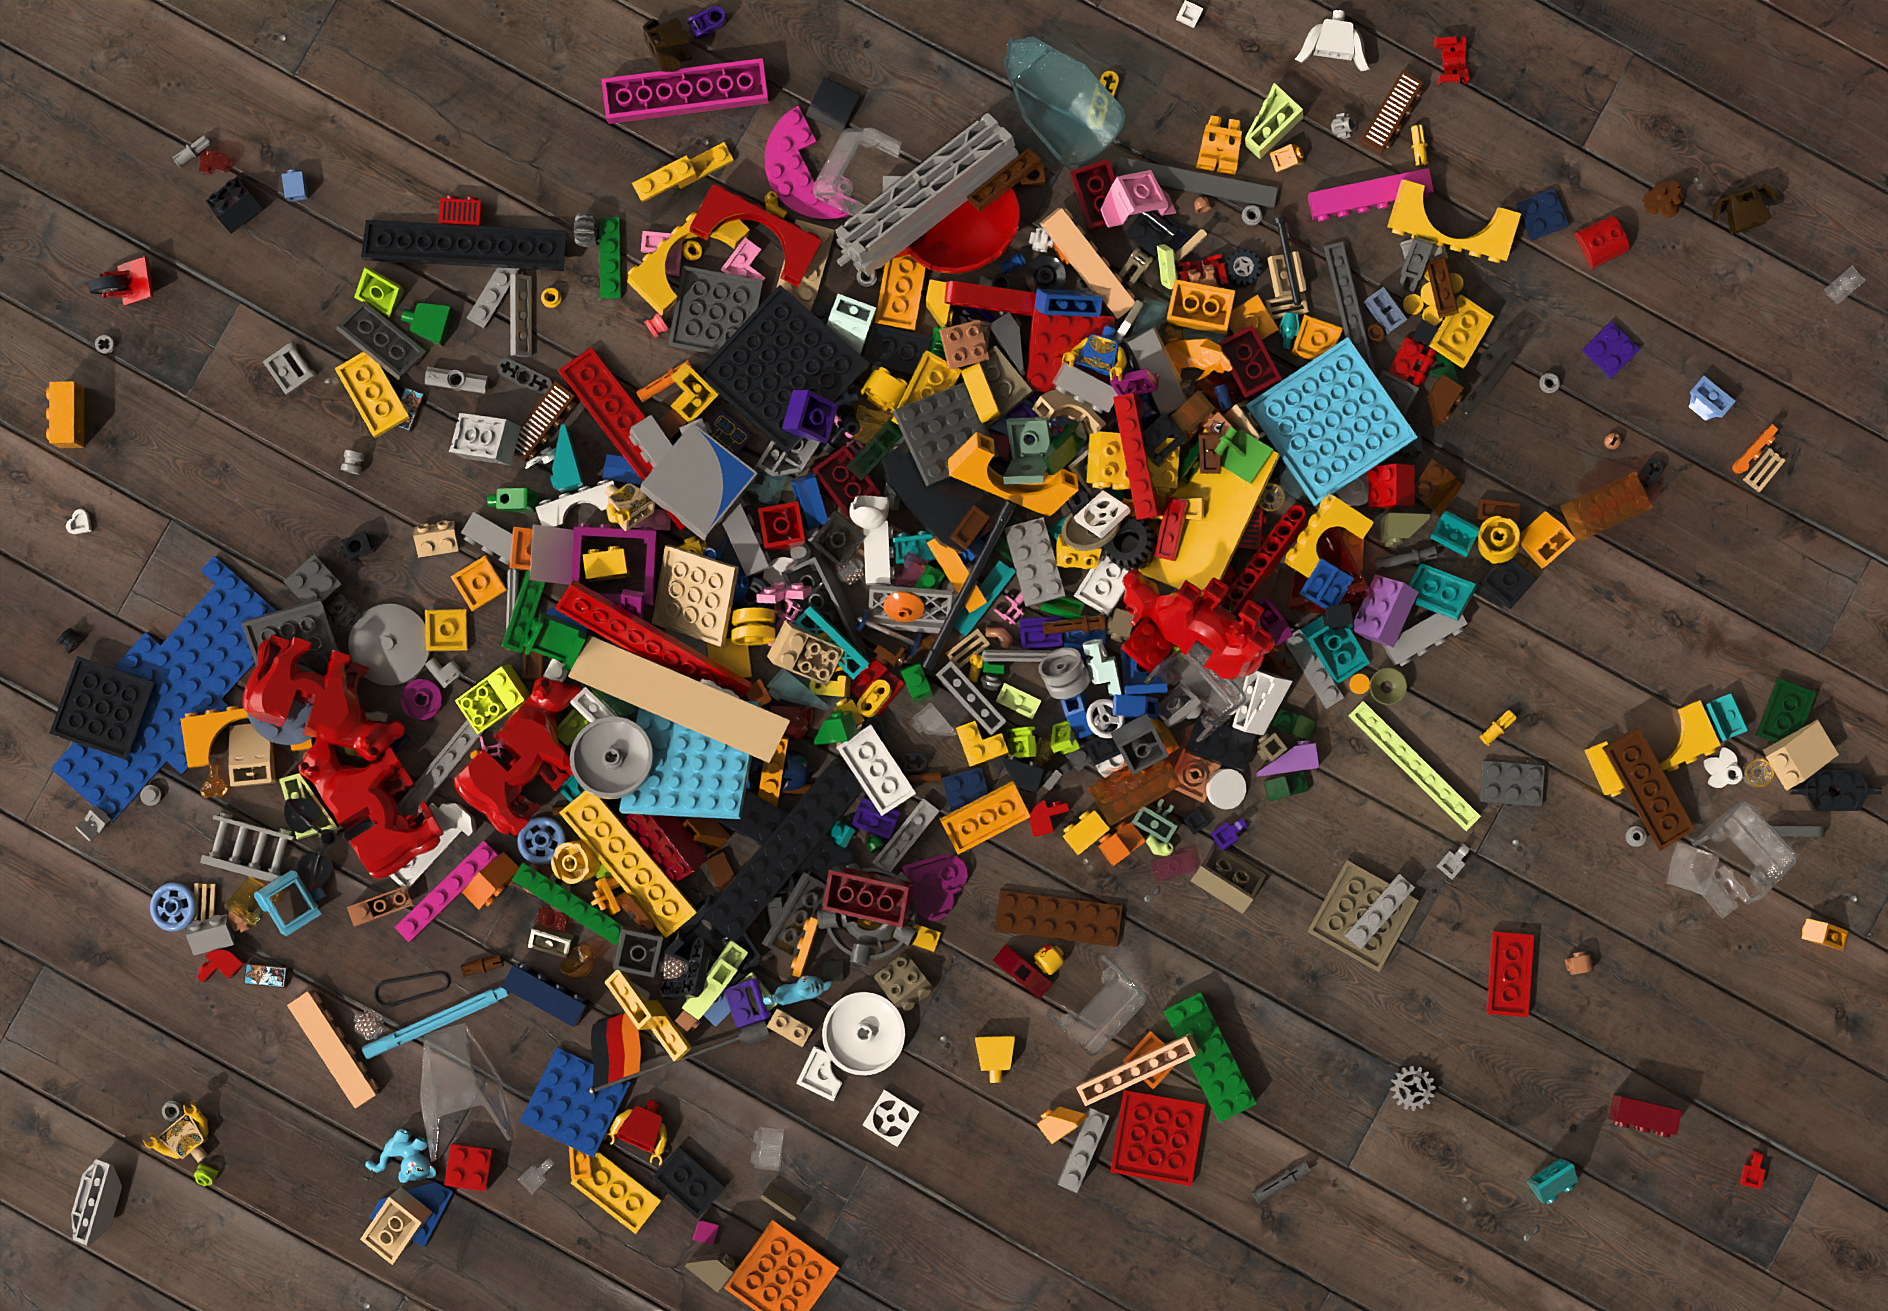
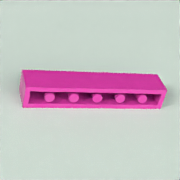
[1308,168,1434,222]
[394,841,500,942]

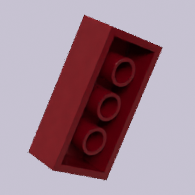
[624,814,709,883]
[822,865,915,928]

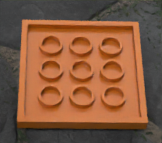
[724,1219,840,1311]

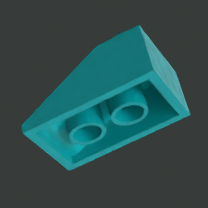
[550,424,585,494]
[1301,616,1370,685]
[1527,1159,1578,1204]

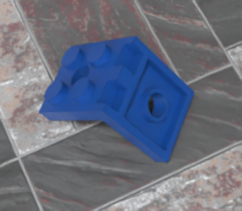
[1121,649,1168,696]

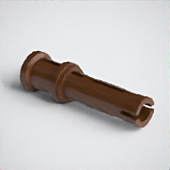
[1042,613,1105,635]

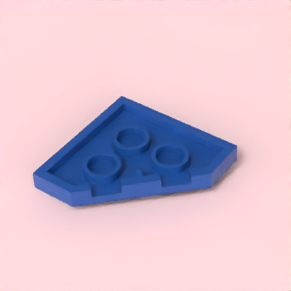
[369,1181,454,1247]

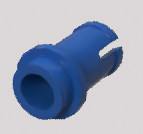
[999,253,1026,274]
[1213,384,1233,411]

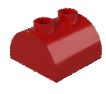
[1574,215,1629,270]
[758,501,805,551]

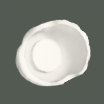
[850,495,889,529]

